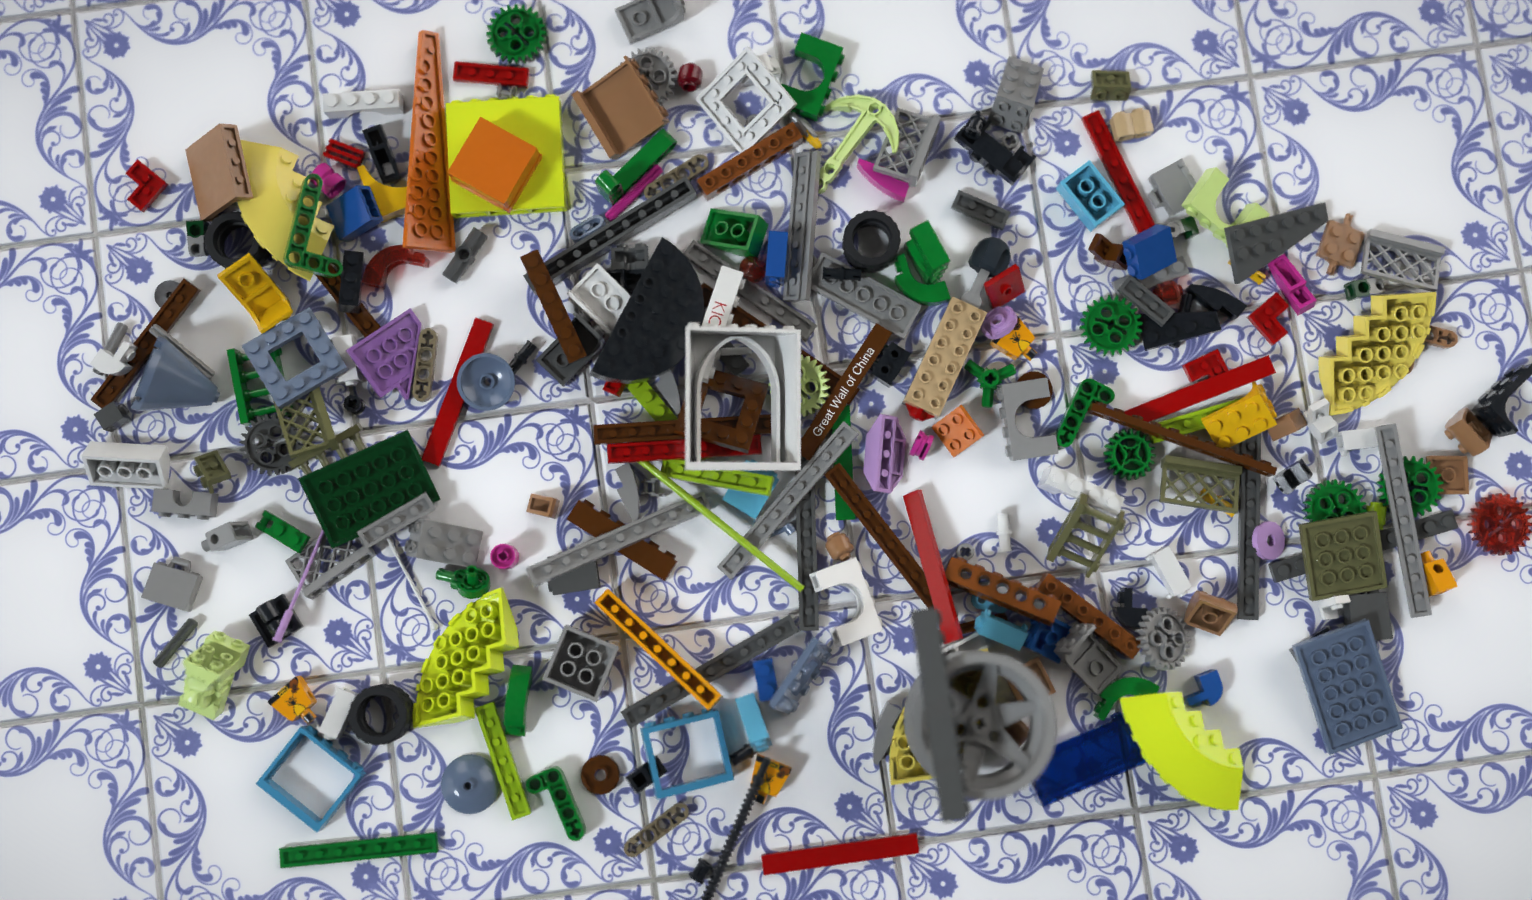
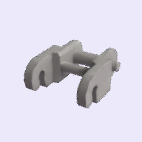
[496,85,517,99]
[641,478,666,497]

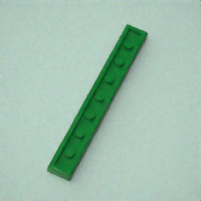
[279,832,439,869]

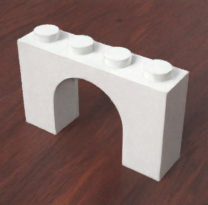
[1037,466,1125,517]
[809,557,883,648]

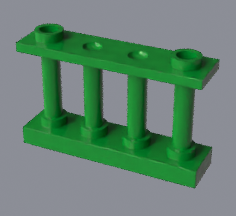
[227,348,293,426]

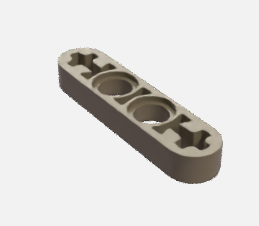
[644,154,709,199]
[412,328,438,402]
[624,802,689,857]

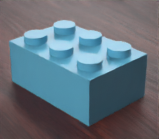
[1056,160,1125,232]

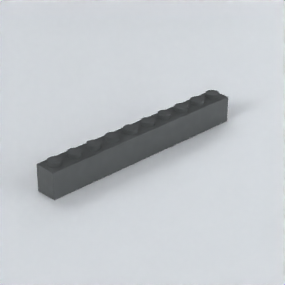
[523,176,697,296]
[910,608,971,823]

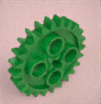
[486,4,548,65]
[1079,295,1143,357]
[1376,456,1444,518]
[1302,479,1367,522]

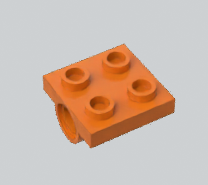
[931,404,984,457]

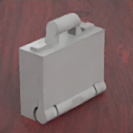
[1147,158,1196,217]
[141,556,203,612]

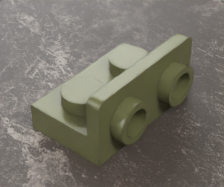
[1090,70,1131,101]
[193,450,231,494]

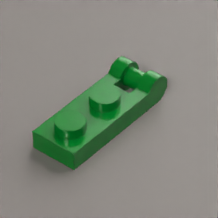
[254,510,311,554]

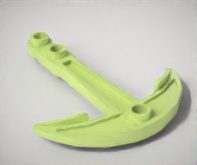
[818,94,900,194]

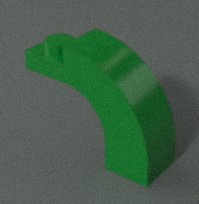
[894,254,951,306]
[504,665,532,737]
[1093,676,1160,721]

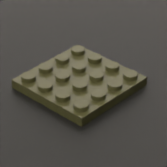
[1298,511,1388,601]

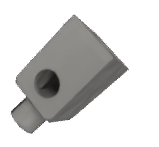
[201,521,254,552]

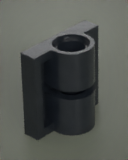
[249,594,304,648]

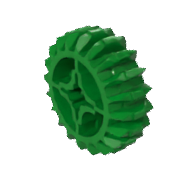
[1103,429,1156,481]

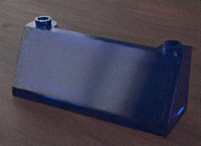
[1029,711,1147,807]

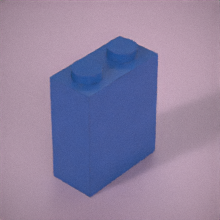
[326,185,383,241]
[1122,224,1177,280]
[765,231,788,288]
[753,657,778,702]

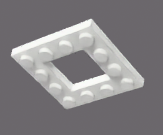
[695,46,797,153]

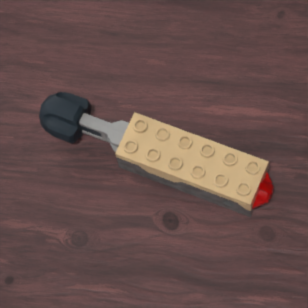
[902,237,1011,422]

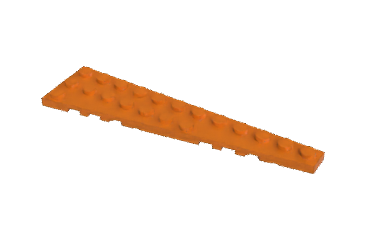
[402,30,456,253]

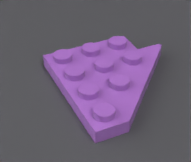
[346,308,422,401]

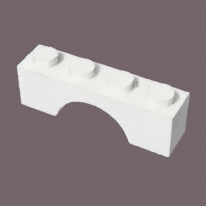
[322,89,404,119]

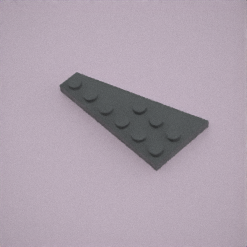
[1224,202,1329,284]

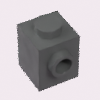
[93,401,131,432]

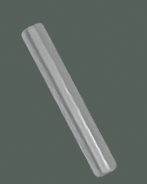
[149,324,215,379]

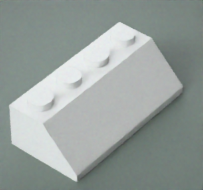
[81,441,171,489]

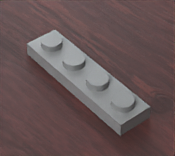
[1111,256,1190,300]
[357,492,436,549]

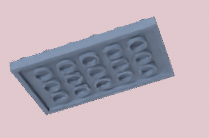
[1292,619,1403,755]

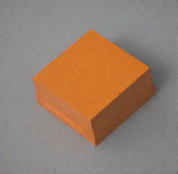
[447,117,543,213]

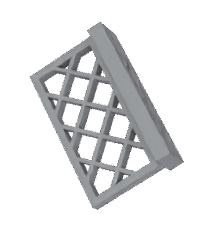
[873,108,941,188]
[1360,229,1445,292]
[285,534,376,600]

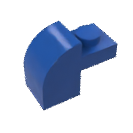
[1183,669,1223,708]

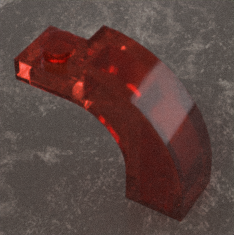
[362,245,430,290]

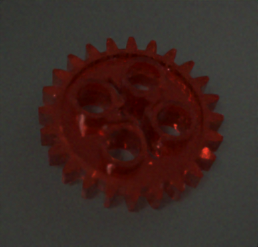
[1467,493,1532,556]

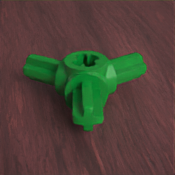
[964,360,1016,408]

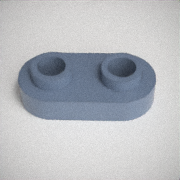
[570,215,606,243]

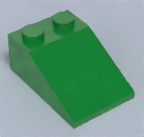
[700,208,769,259]

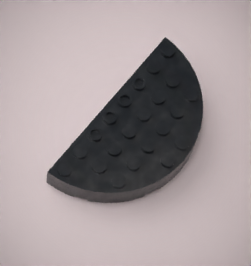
[589,237,704,384]

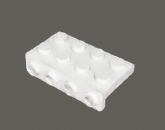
[567,263,631,336]

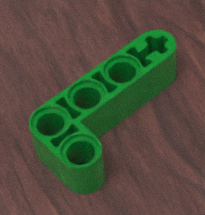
[1054,379,1115,449]
[525,766,586,841]

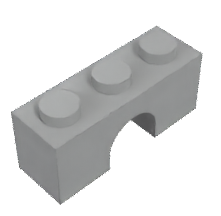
[151,488,219,520]

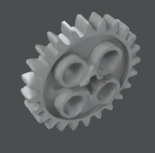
[620,47,677,105]
[1136,607,1191,671]

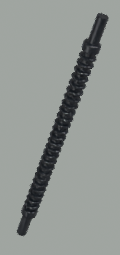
[701,757,771,900]

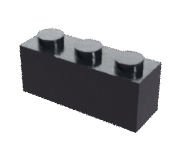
[338,250,365,314]

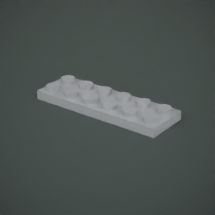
[811,252,922,340]

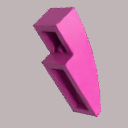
[857,158,909,202]
[1267,254,1317,316]

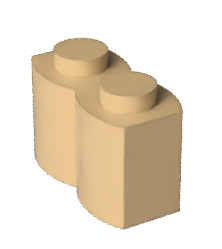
[1109,108,1154,142]

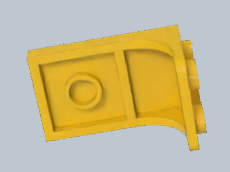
[217,253,293,334]
[1201,381,1278,448]

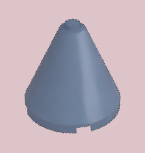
[130,336,220,411]

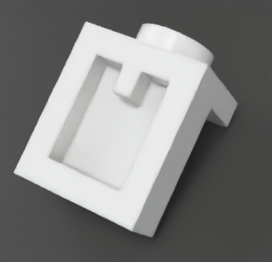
[1318,595,1351,620]

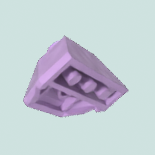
[863,414,906,494]

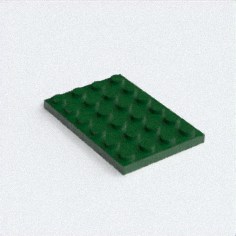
[298,429,441,549]

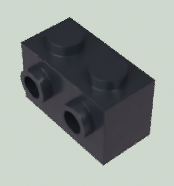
[869,342,911,388]

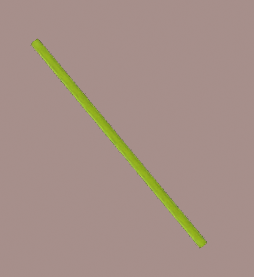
[638,462,805,592]

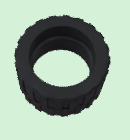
[842,210,901,273]
[205,211,270,268]
[348,684,413,746]

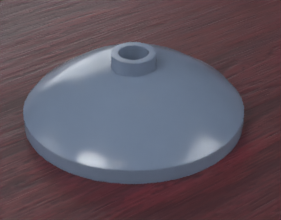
[457,353,515,411]
[441,754,500,814]

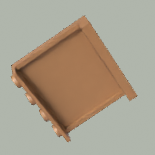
[572,55,670,160]
[185,123,253,222]

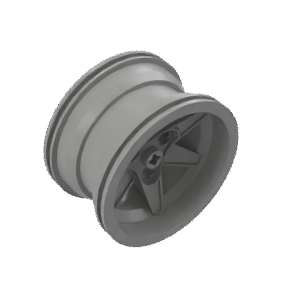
[904,650,1057,800]

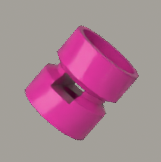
[310,163,346,199]
[490,544,519,569]

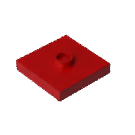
[984,264,1025,309]

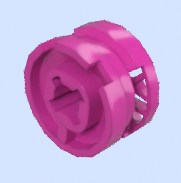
[909,430,934,461]

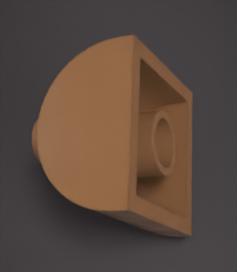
[1444,407,1493,456]
[1184,590,1237,636]

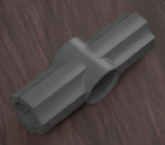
[442,227,488,284]

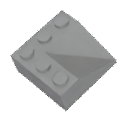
[542,624,619,702]

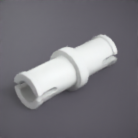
[996,513,1012,552]

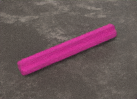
[605,164,663,222]

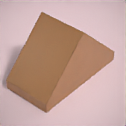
[1267,408,1308,441]
[526,493,560,519]

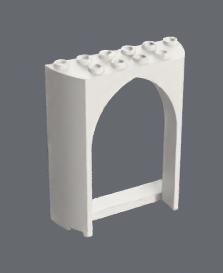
[685,323,801,471]

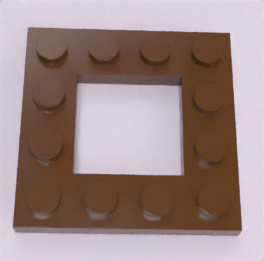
[674,370,769,454]

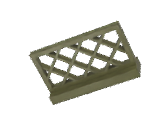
[272,387,339,459]
[1159,455,1243,514]

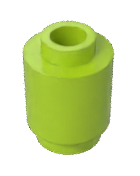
[1366,502,1387,530]

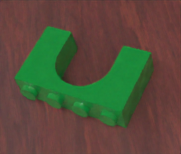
[781,32,845,122]
[904,220,951,285]

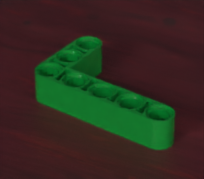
[595,128,678,206]
[283,173,343,278]

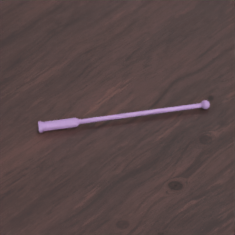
[272,529,325,643]

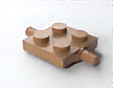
[1316,213,1365,276]

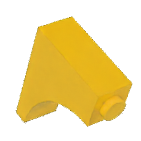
[357,164,407,223]

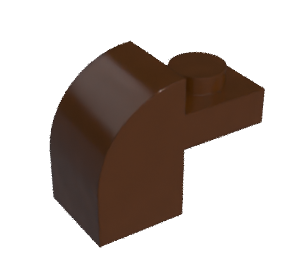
[1088,233,1128,270]

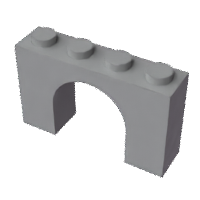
[996,378,1059,461]

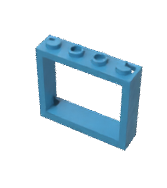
[640,708,734,800]
[256,725,366,833]

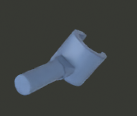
[770,523,796,538]

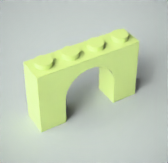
[1181,167,1270,248]

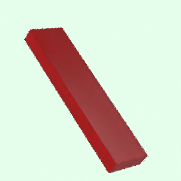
[453,61,530,88]

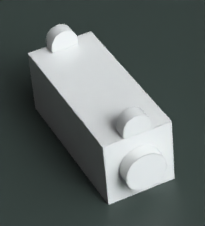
[330,334,363,387]
[1336,428,1378,457]
[1145,546,1192,599]
[316,685,359,741]

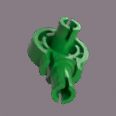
[436,565,491,599]

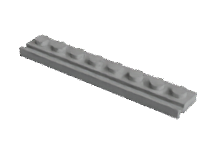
[783,150,821,302]

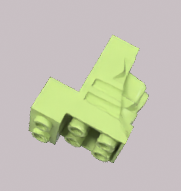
[178,630,250,720]

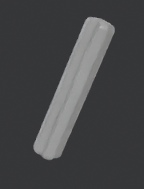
[93,322,128,376]

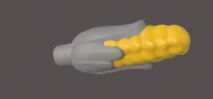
[789,112,822,150]

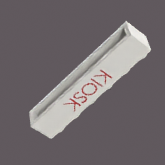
[701,265,746,383]

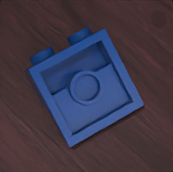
[1023,619,1071,664]

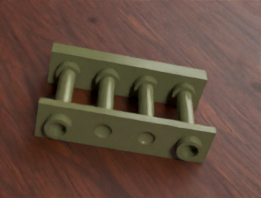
[288,423,366,475]
[1046,493,1126,578]

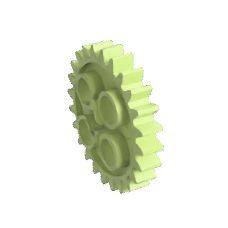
[769,355,830,417]

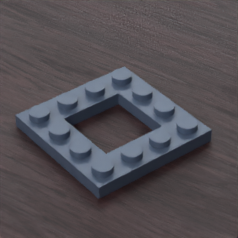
[241,307,349,409]
[768,637,832,715]

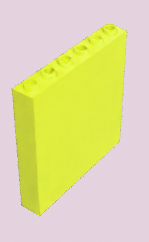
[446,94,567,218]

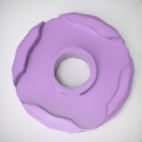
[980,306,1017,340]
[1252,521,1285,560]

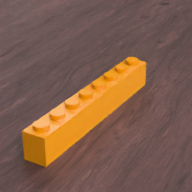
[594,588,724,711]

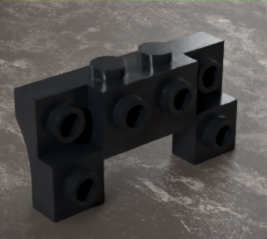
[954,110,1037,186]

